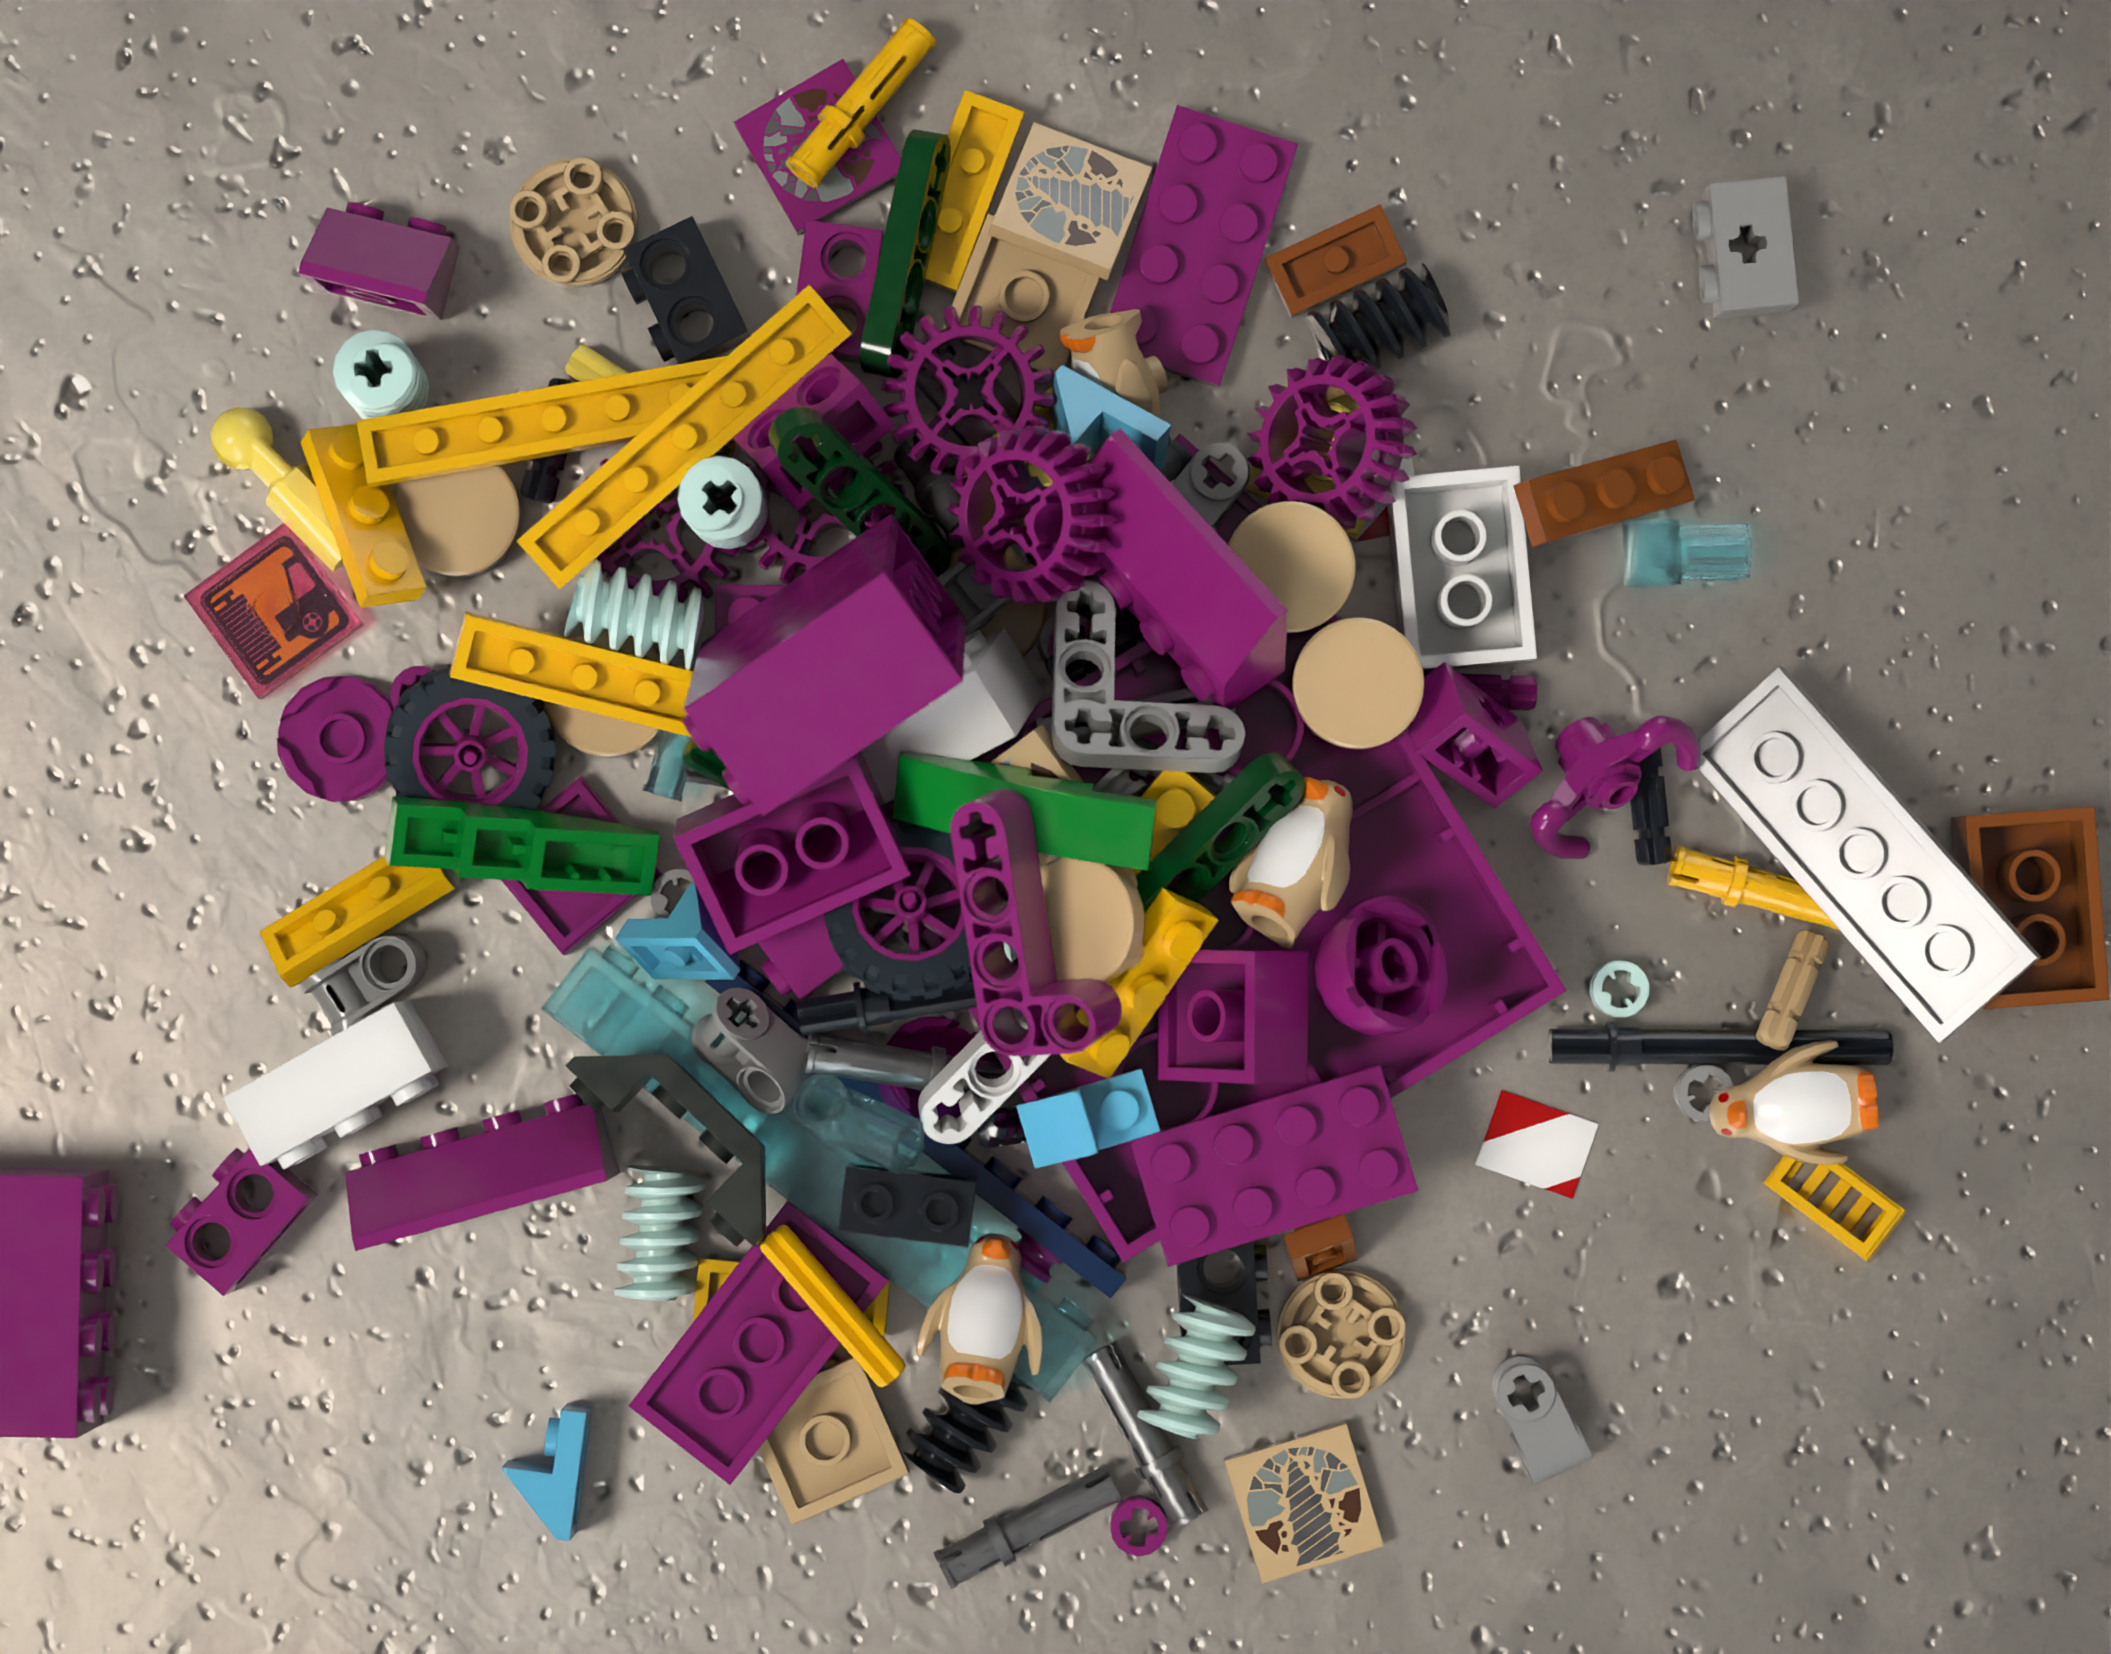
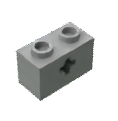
[1692,176,1799,319]

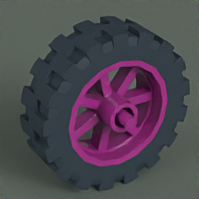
[384,664,556,810]
[824,821,998,1000]

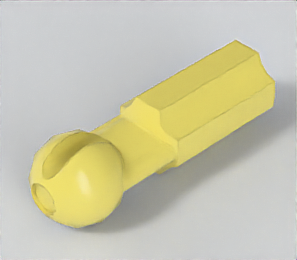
[211,407,345,572]

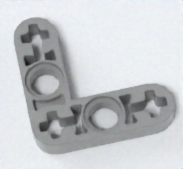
[1052,580,1245,773]

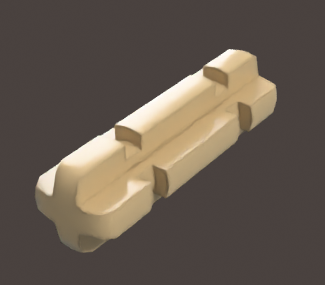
[1756,930,1830,1051]

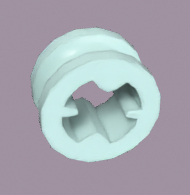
[1589,960,1649,1017]

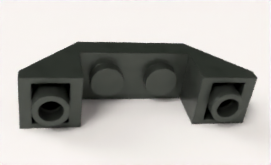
[566,1054,767,1247]

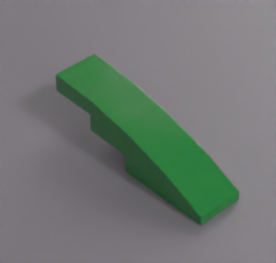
[893,752,1157,871]
[385,796,660,896]

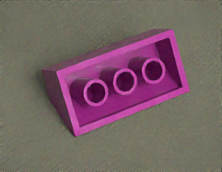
[1089,428,1288,710]
[345,1094,620,1251]

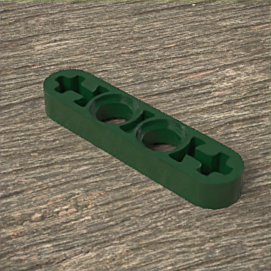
[860,129,951,378]
[769,406,951,578]
[1136,752,1305,914]

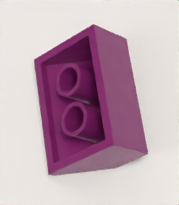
[673,751,910,955]

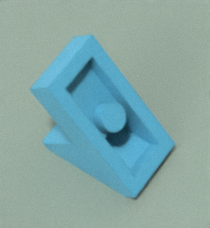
[1050,365,1171,471]
[615,882,741,980]
[1016,1068,1160,1168]
[502,1403,593,1541]

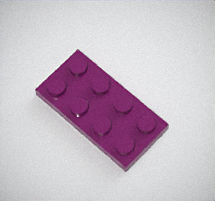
[1110,105,1298,388]
[1130,1065,1419,1267]
[629,1200,890,1485]

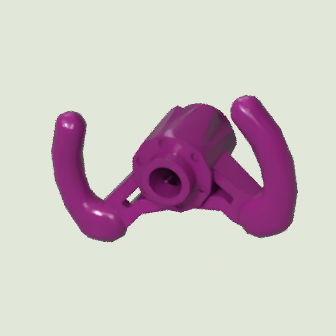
[1530,715,1700,859]

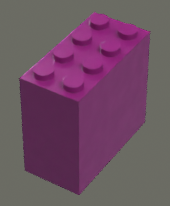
[683,514,966,816]
[0,1167,119,1438]

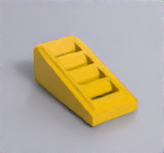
[1763,1147,1907,1263]

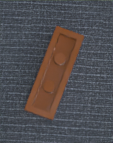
[1513,440,1695,547]

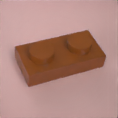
[1264,204,1407,319]
[1283,1213,1357,1282]

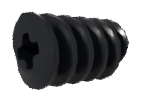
[1306,263,1451,370]
[904,1372,1034,1494]

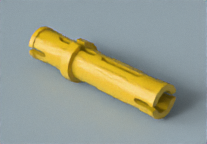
[785,18,937,188]
[1667,845,1839,930]

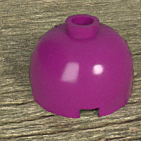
[1315,900,1448,1036]

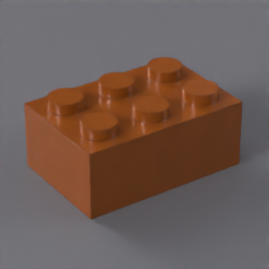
[1951,806,2110,1010]

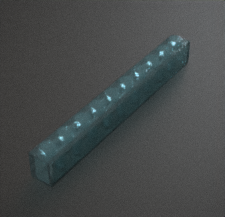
[541,945,1097,1403]

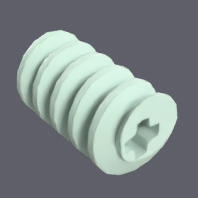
[333,330,430,419]
[678,456,769,549]
[564,560,706,671]
[614,1165,706,1301]
[1137,1294,1256,1439]

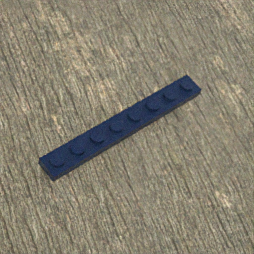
[705,959,1126,1299]

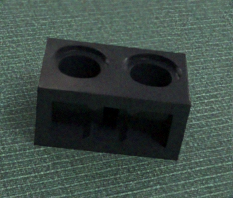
[620,216,751,364]
[838,1162,978,1248]
[1176,1241,1272,1365]

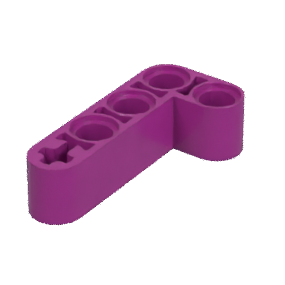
[950,788,1122,1056]

